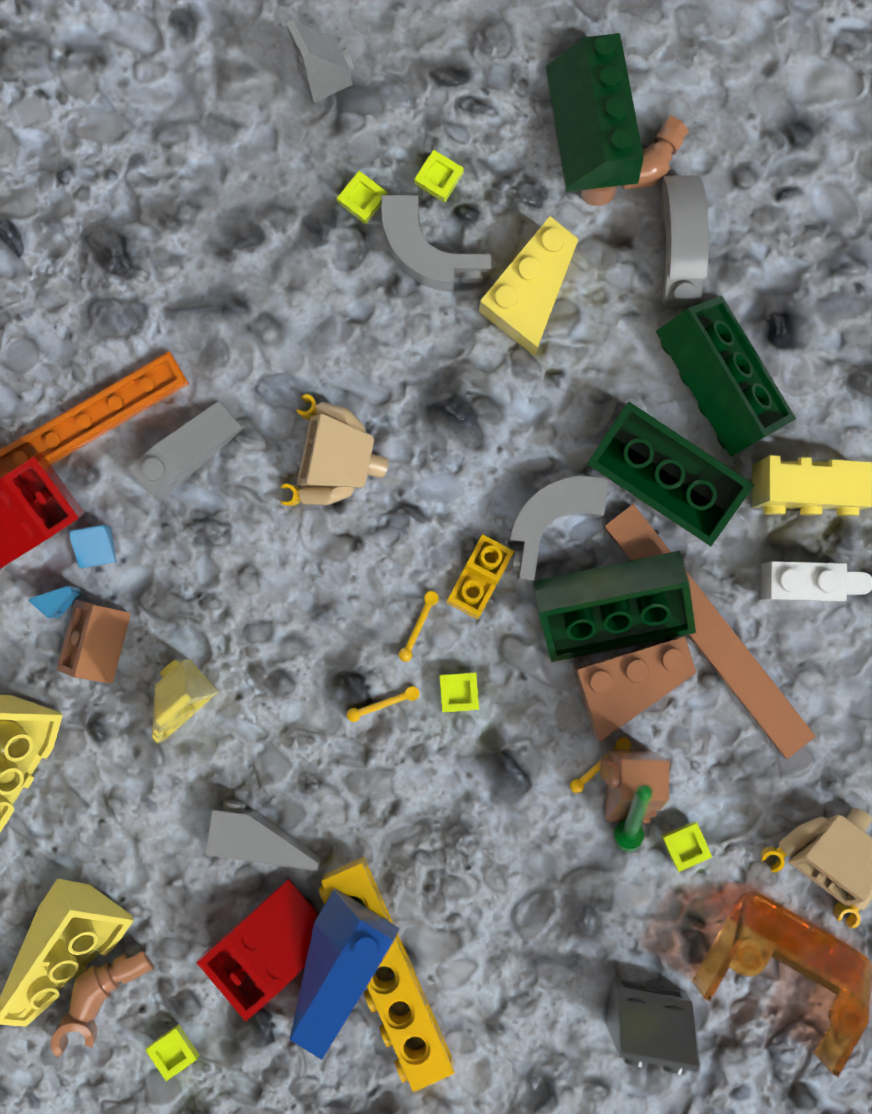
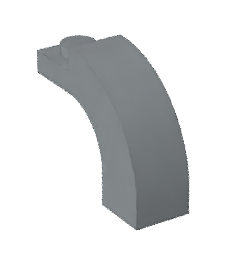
[660,175,709,307]
[381,195,491,292]
[508,476,609,582]

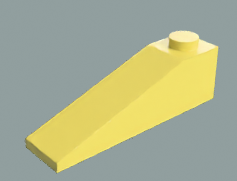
[152,659,219,744]
[0,695,63,833]
[0,879,134,1027]

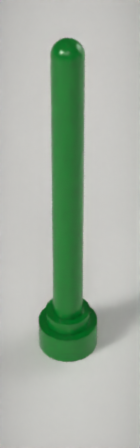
[613,784,653,852]

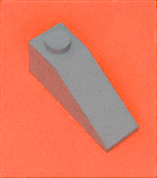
[286,20,355,103]
[128,401,243,501]
[205,800,322,871]

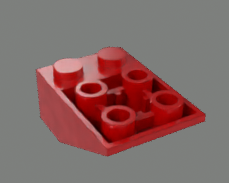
[0,452,85,569]
[196,879,319,1022]

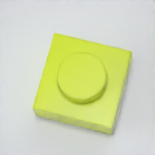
[414,149,464,203]
[337,171,388,224]
[439,672,479,712]
[661,821,712,872]
[145,1024,200,1081]

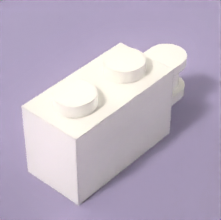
[760,561,872,602]

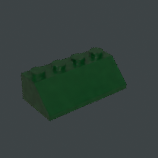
[545,33,644,192]
[656,295,796,457]
[586,401,754,547]
[533,550,696,662]

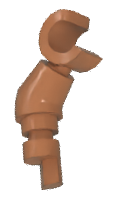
[581,115,689,206]
[51,951,154,1057]

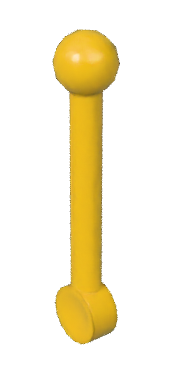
[398,591,439,662]
[346,686,420,722]
[570,737,631,794]

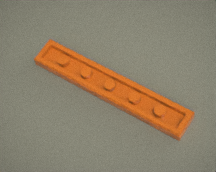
[0,351,190,478]

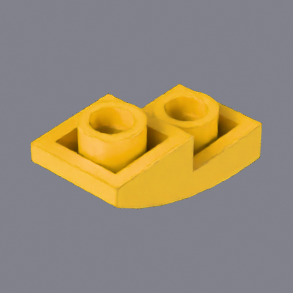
[446,534,515,620]

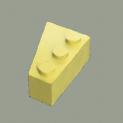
[479,216,579,356]

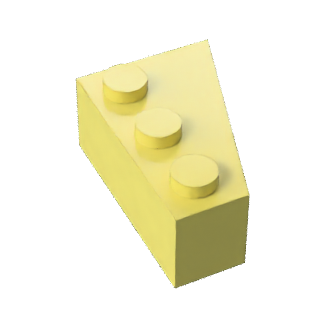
[752,455,872,516]

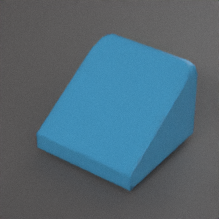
[69,525,117,569]
[28,586,82,618]

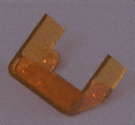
[692,891,872,1077]

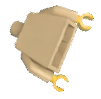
[280,394,388,506]
[760,808,872,928]

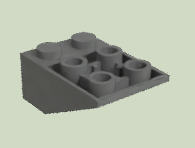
[605,978,700,1075]

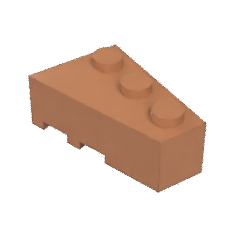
[573,636,697,742]
[600,748,670,824]

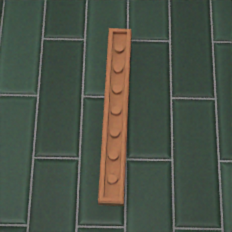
[603,504,816,759]

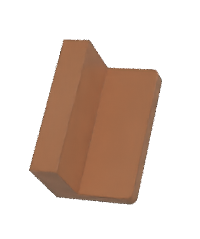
[56,599,130,683]

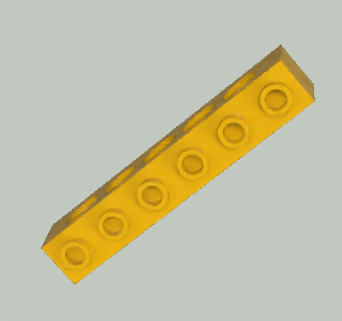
[319,857,455,1093]

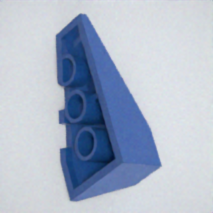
[290,888,399,1060]

